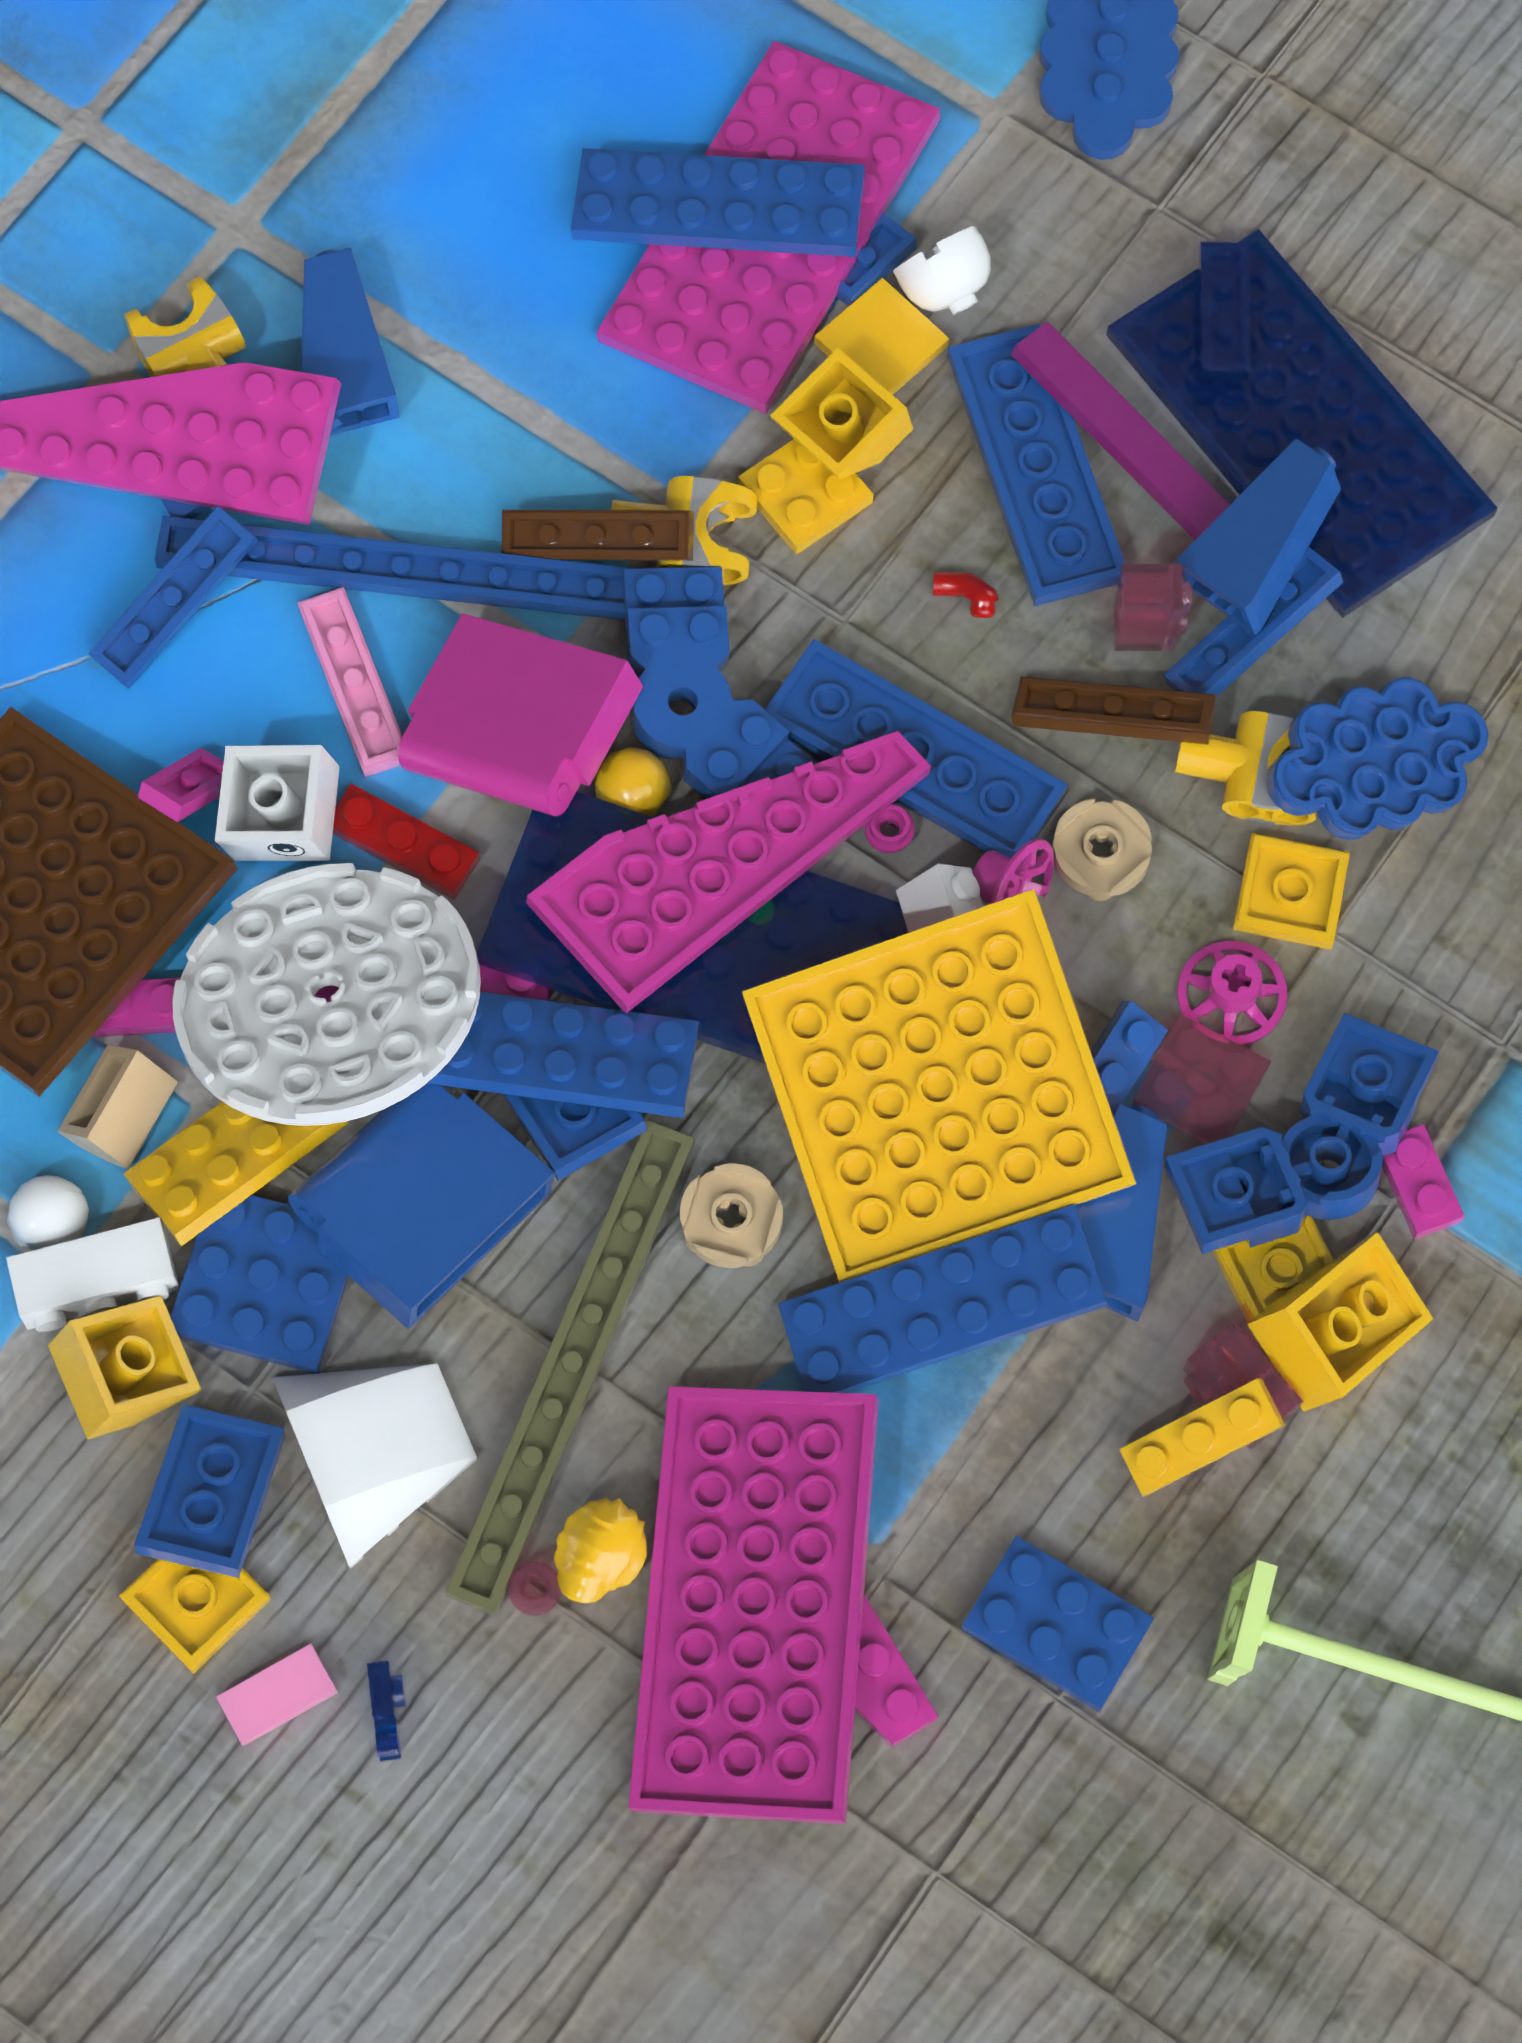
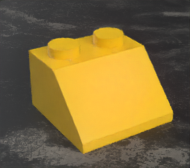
[770,347,913,480]
[48,1296,201,1440]

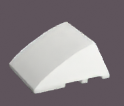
[272,1363,477,1569]

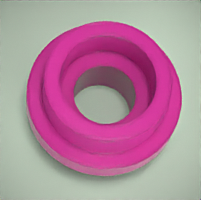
[865,804,915,854]

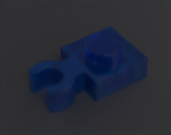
[367,1661,406,1762]

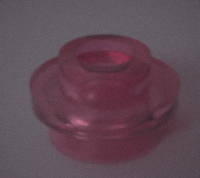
[508,1562,562,1616]

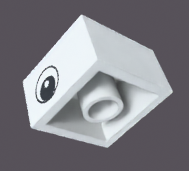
[215,745,340,861]

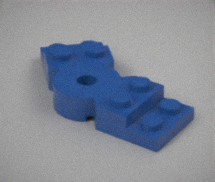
[623,567,816,799]
[1165,1013,1439,1254]

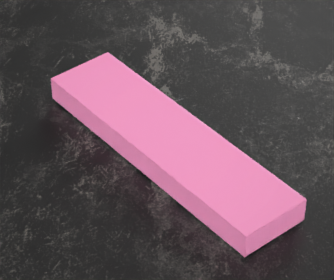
[298,587,402,778]

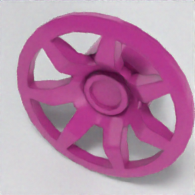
[973,839,1054,904]
[1177,941,1287,1046]

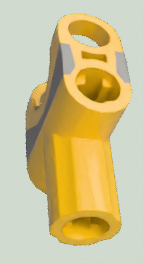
[124,276,246,377]
[611,476,758,585]
[1175,711,1317,826]

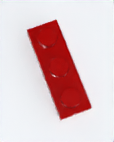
[333,783,480,900]

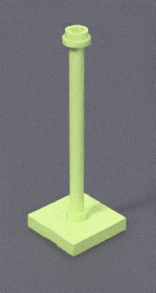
[1207,1560,1522,1721]

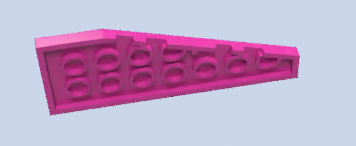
[0,362,342,525]
[526,731,931,1014]

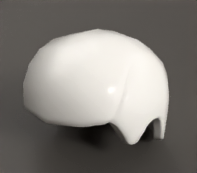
[7,1175,89,1250]

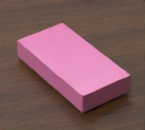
[216,1644,338,1746]

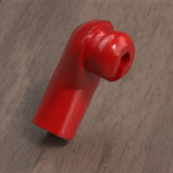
[933,571,999,618]

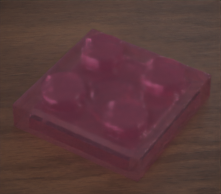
[1132,1014,1271,1144]

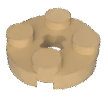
[1052,799,1152,901]
[680,1163,783,1268]

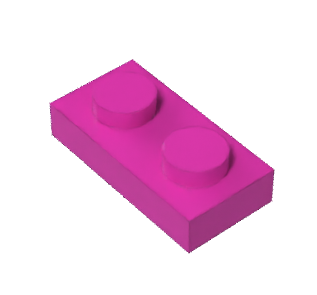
[138,747,224,822]
[1382,1125,1465,1239]

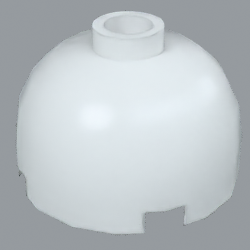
[893,226,991,315]

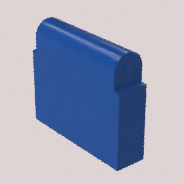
[288,1083,555,1329]

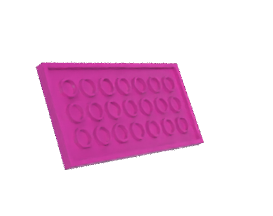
[596,41,940,414]
[628,1386,879,1824]

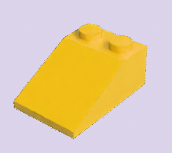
[1247,1232,1434,1412]

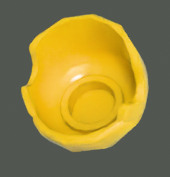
[594,747,672,823]

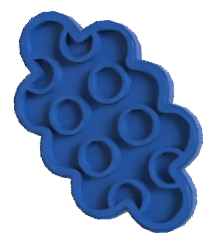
[1039,0,1179,160]
[1266,677,1489,840]

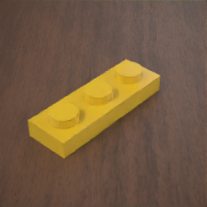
[1119,1378,1286,1497]

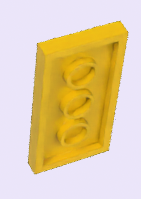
[123,1101,349,1246]

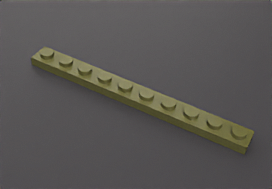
[445,1120,695,1616]

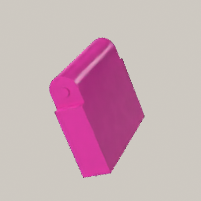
[398,613,643,816]

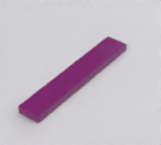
[1011,321,1230,540]

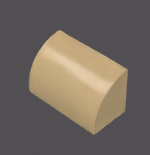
[57,1044,178,1169]

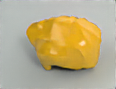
[554,1497,647,1604]

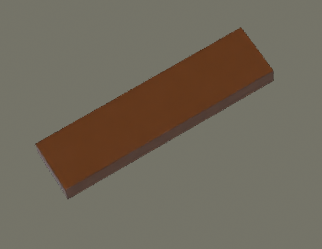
[501,510,694,561]
[1011,676,1217,744]

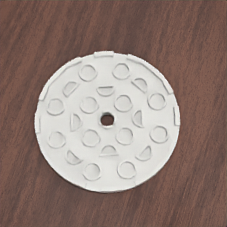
[173,863,481,1126]

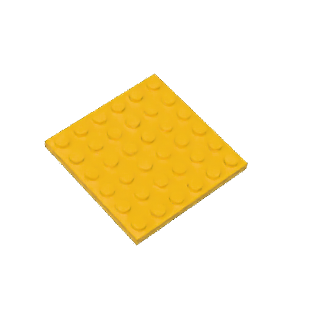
[742,889,1137,1283]

